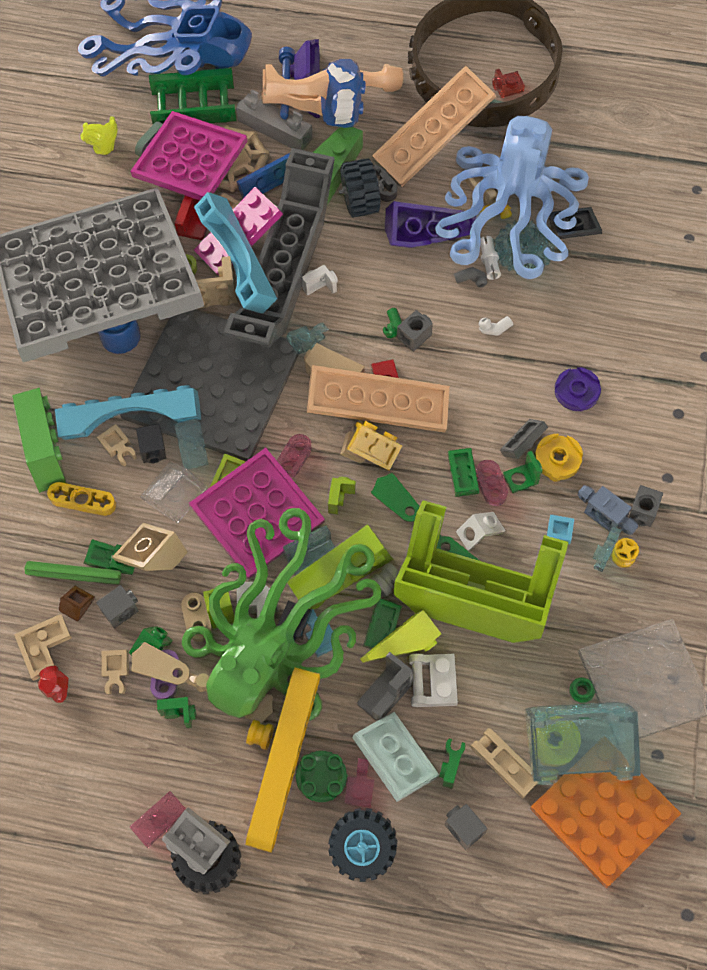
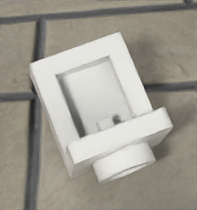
[302,265,338,295]

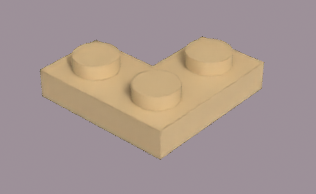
[14,614,72,681]

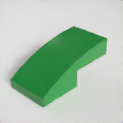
[83,539,135,575]

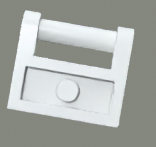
[409,654,458,707]

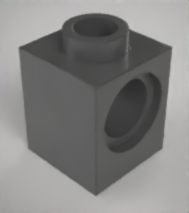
[397,310,433,352]
[628,485,663,527]
[96,585,139,629]
[445,804,487,851]

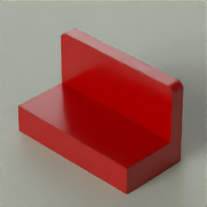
[174,195,207,240]

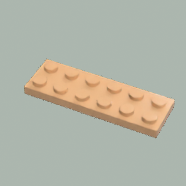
[372,66,496,187]
[307,365,450,433]

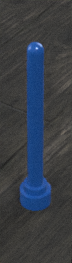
[279,47,295,120]

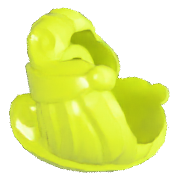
[80,116,118,155]

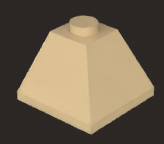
[112,523,187,571]

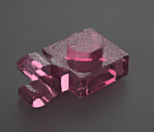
[345,758,374,808]

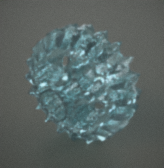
[495,219,555,275]

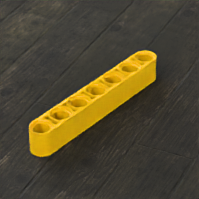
[245,667,320,853]

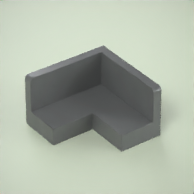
[357,652,413,721]

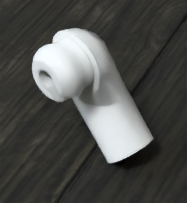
[479,316,513,336]

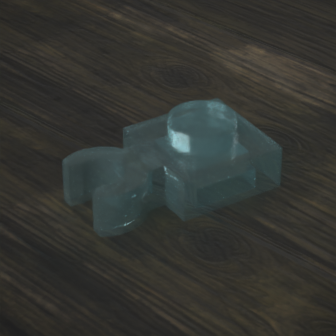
[593,526,621,572]

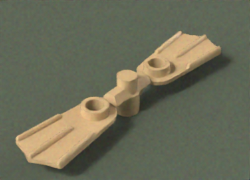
[131,642,273,724]

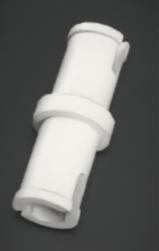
[480,236,501,280]

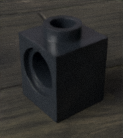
[136,424,167,464]

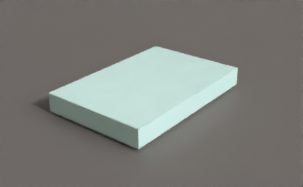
[352,712,439,802]

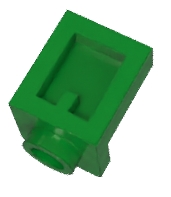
[157,697,196,728]

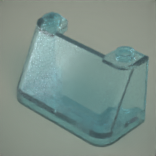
[525,702,641,785]

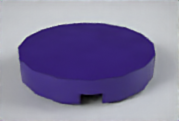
[555,367,601,411]

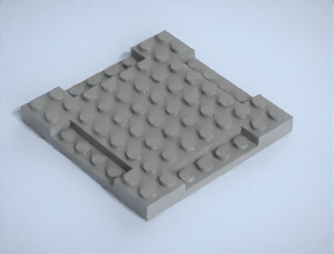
[0,187,204,363]

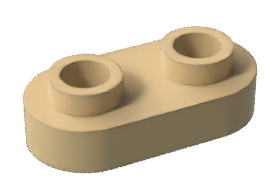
[181,593,212,642]

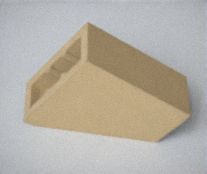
[304,343,365,376]

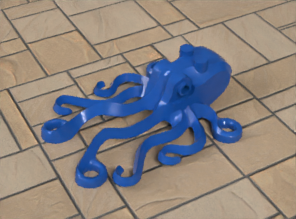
[78,0,252,76]

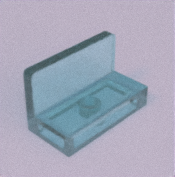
[283,525,335,576]

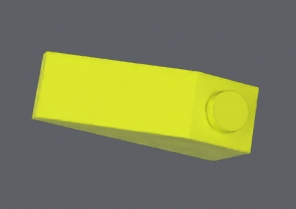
[360,610,441,663]

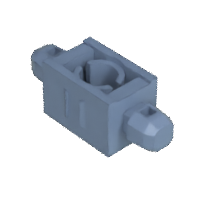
[577,485,638,535]

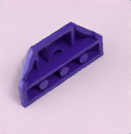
[290,39,320,119]

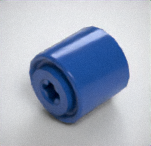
[98,320,141,354]

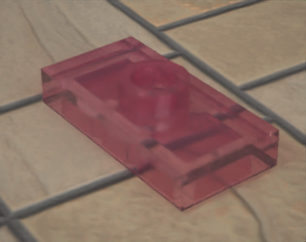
[130,791,186,848]

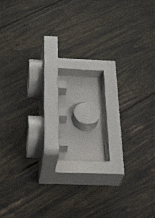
[162,807,230,874]

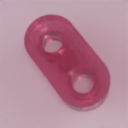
[277,434,312,478]
[476,460,508,506]

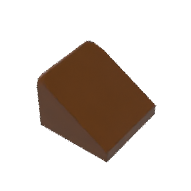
[59,585,95,621]

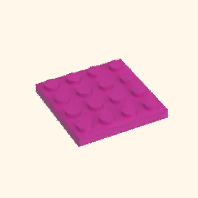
[130,111,248,200]
[189,448,325,579]

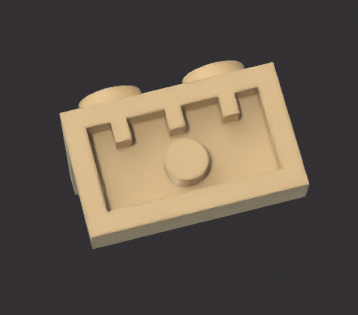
[196,256,237,309]

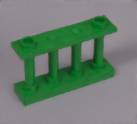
[149,68,237,124]

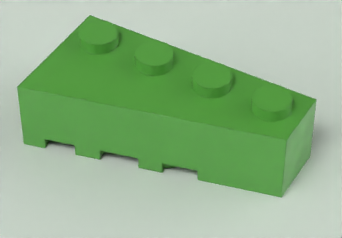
[12,388,66,493]

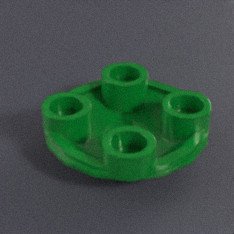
[295,750,347,803]

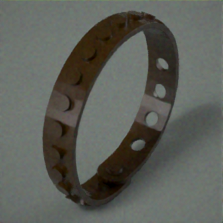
[408,0,563,128]

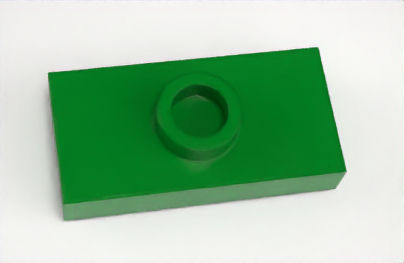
[448,448,479,497]
[363,598,402,649]

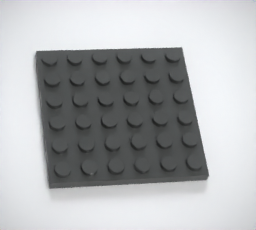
[120,309,302,462]

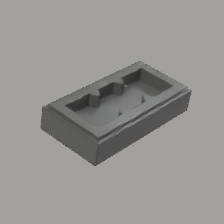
[500,419,548,459]

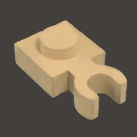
[97,424,137,467]
[101,650,129,695]

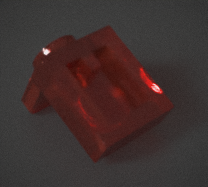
[492,68,525,98]

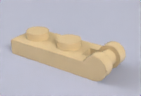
[470,728,542,799]

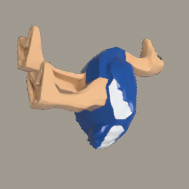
[261,59,403,128]

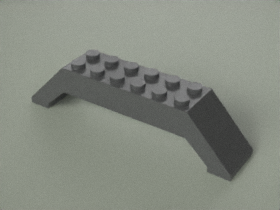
[223,148,335,346]

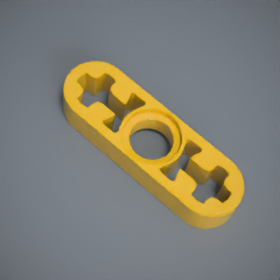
[47,482,116,516]

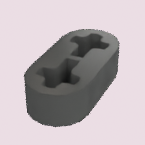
[374,165,397,202]

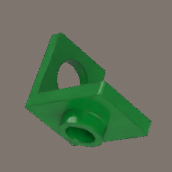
[503,451,542,493]

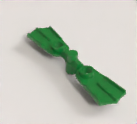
[371,473,480,561]

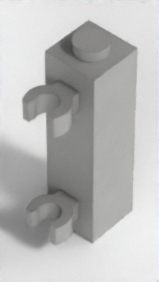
[236,90,313,150]

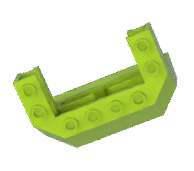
[394,500,569,643]

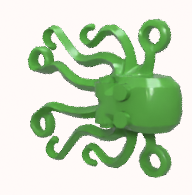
[182,508,381,721]

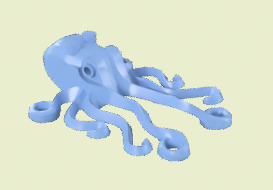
[435,116,589,279]

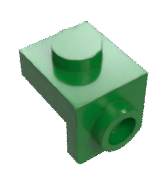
[129,626,173,656]

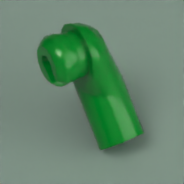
[383,308,402,339]

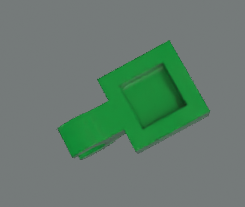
[439,738,466,789]

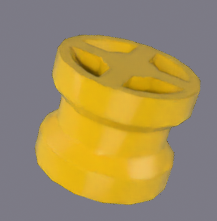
[611,538,639,568]
[246,719,274,750]

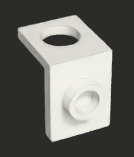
[456,512,505,551]

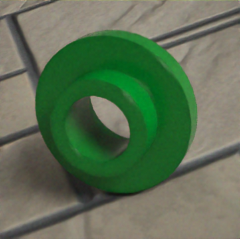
[569,677,595,703]

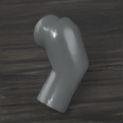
[454,267,487,288]

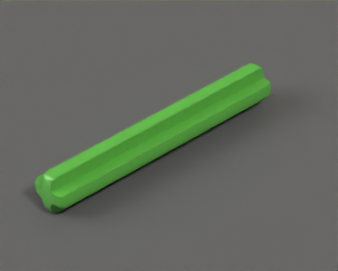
[25,561,121,585]

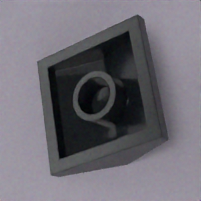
[549,207,602,239]

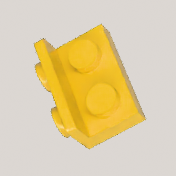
[347,421,402,471]

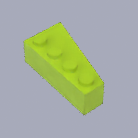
[287,524,393,610]

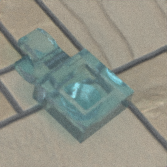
[286,323,329,354]

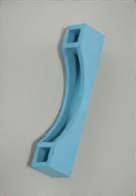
[194,192,277,314]
[55,385,201,440]

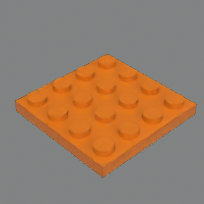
[530,736,682,889]

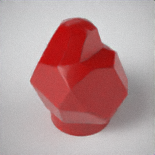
[38,666,69,703]

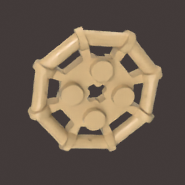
[218,125,270,192]

